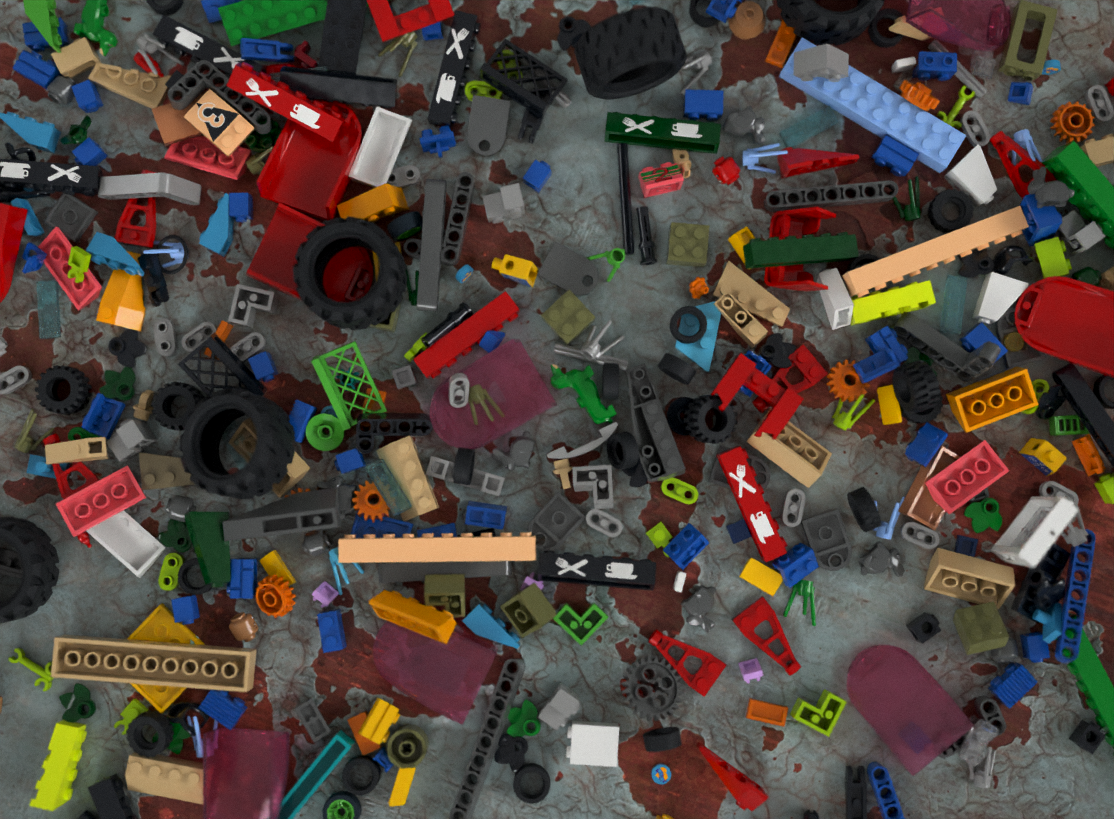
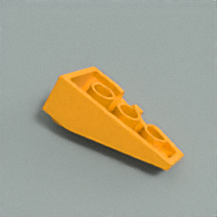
[96,251,145,332]

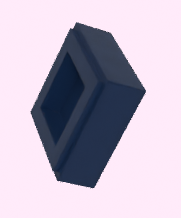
[725,519,752,544]
[954,535,978,557]

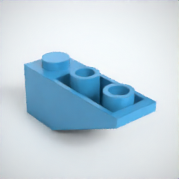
[0,112,61,153]
[199,193,233,257]
[86,232,145,276]
[462,603,521,649]

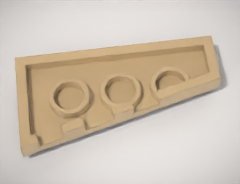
[88,63,171,108]
[712,260,790,327]

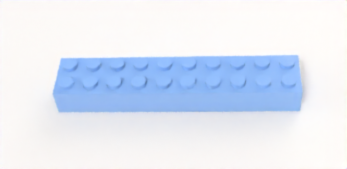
[779,37,966,173]

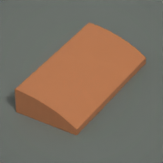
[151,92,206,146]
[898,446,960,531]

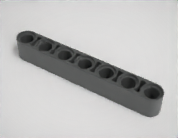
[417,179,447,312]
[764,181,898,212]
[378,561,512,583]

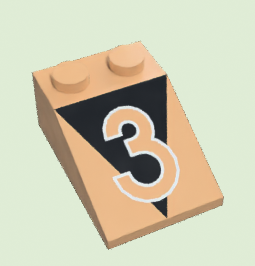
[184,89,254,158]

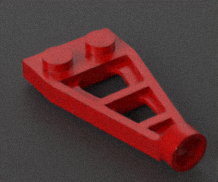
[989,131,1057,199]
[115,170,156,249]
[752,344,828,413]
[42,433,100,499]
[732,596,801,676]
[648,629,726,697]

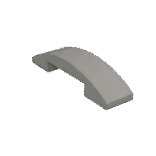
[547,422,618,459]
[426,456,505,496]

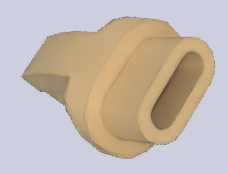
[672,150,691,178]
[133,389,155,421]
[553,458,572,489]

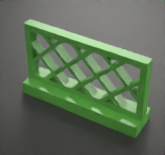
[311,341,387,430]

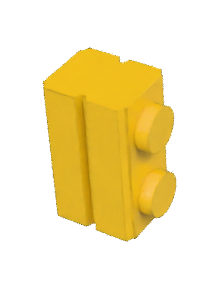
[358,697,400,745]

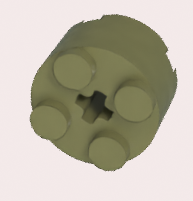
[387,724,429,769]

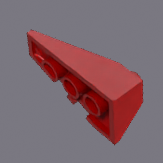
[777,147,860,179]
[697,742,768,811]

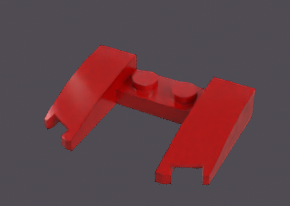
[366,0,454,43]
[711,353,804,440]

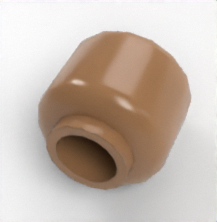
[229,612,258,642]

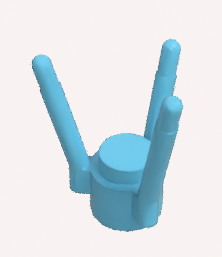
[328,547,364,595]

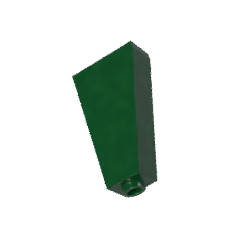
[184,512,231,588]

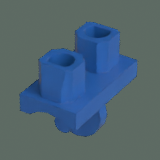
[420,125,456,158]

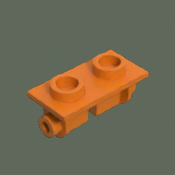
[1071,434,1106,477]

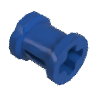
[372,746,394,773]

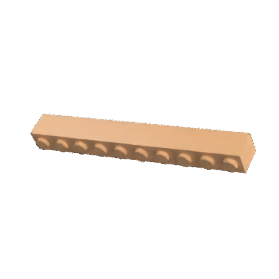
[842,206,1029,298]
[338,532,536,563]

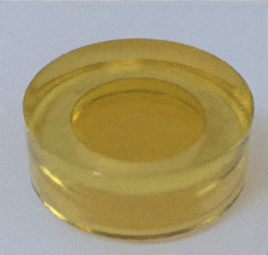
[1003,332,1024,352]

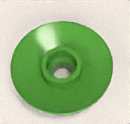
[306,413,345,451]

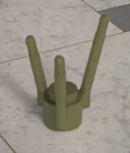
[378,32,418,77]
[246,146,274,174]
[468,384,505,425]
[14,409,54,453]

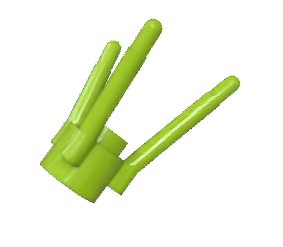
[832,394,875,431]

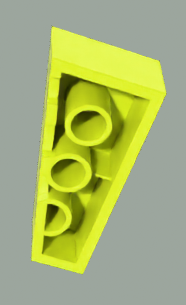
[851,280,936,326]
[29,720,87,811]

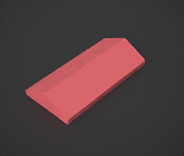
[164,135,251,180]
[38,227,102,310]
[925,440,1009,514]
[56,465,146,537]

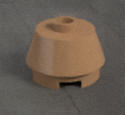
[728,1,766,40]

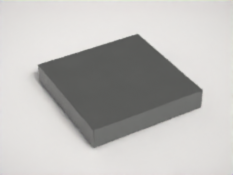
[44,193,98,243]

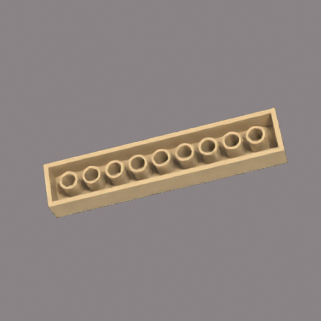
[51,635,256,692]

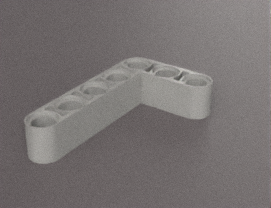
[98,173,201,205]

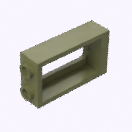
[998,0,1058,81]

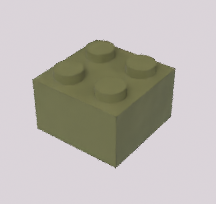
[666,222,710,267]
[541,289,596,345]
[500,582,557,638]
[953,601,1009,655]

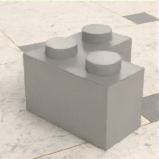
[794,44,849,82]
[482,183,525,224]
[1055,210,1105,257]
[228,284,280,328]
[107,419,157,462]
[572,465,614,509]
[538,682,581,730]

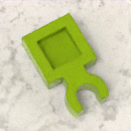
[68,246,91,283]
[404,332,427,362]
[646,522,672,557]
[114,698,149,735]

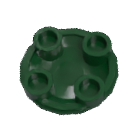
[245,119,282,153]

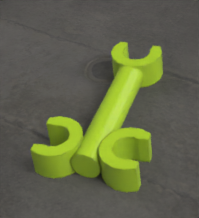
[937,86,975,129]
[8,648,54,692]

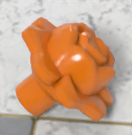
[689,277,709,299]

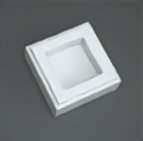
[892,57,916,73]
[673,570,686,592]

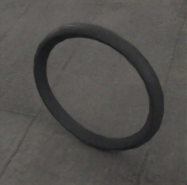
[156,235,188,275]

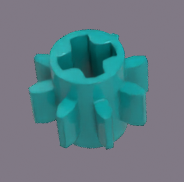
[336,367,360,391]

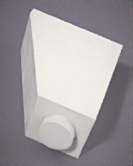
[946,145,997,207]
[817,268,854,330]
[972,272,1029,325]

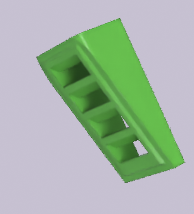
[1049,415,1090,436]

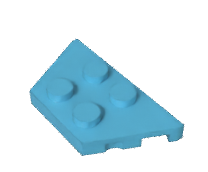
[675,301,721,372]

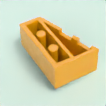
[337,183,409,222]

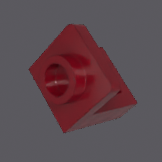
[294,40,320,70]

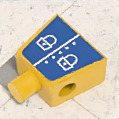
[492,254,539,288]
[1019,438,1067,476]

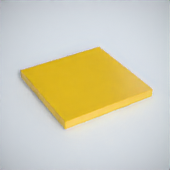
[127,603,205,713]

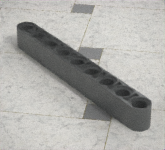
[449,658,526,819]

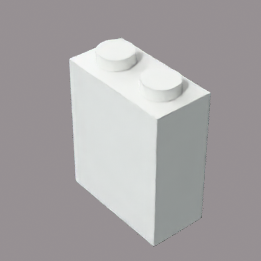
[566,721,619,767]

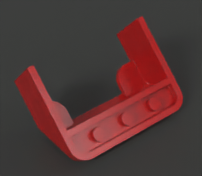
[764,207,836,291]

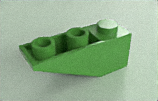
[23,0,62,53]

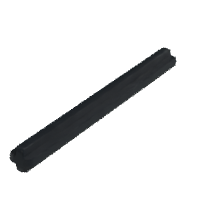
[617,143,634,255]

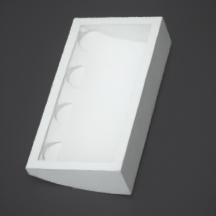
[348,107,412,188]
[86,510,166,578]

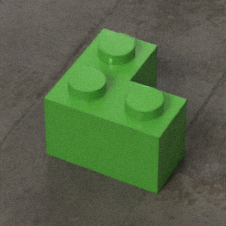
[553,602,608,646]

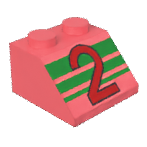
[639,162,684,198]

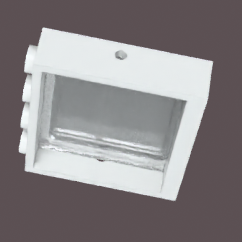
[990,496,1078,567]

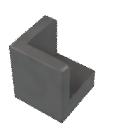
[392,365,418,390]

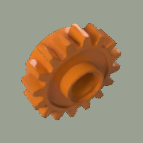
[899,79,940,112]
[1050,101,1095,144]
[826,360,870,403]
[352,479,395,523]
[255,574,296,618]

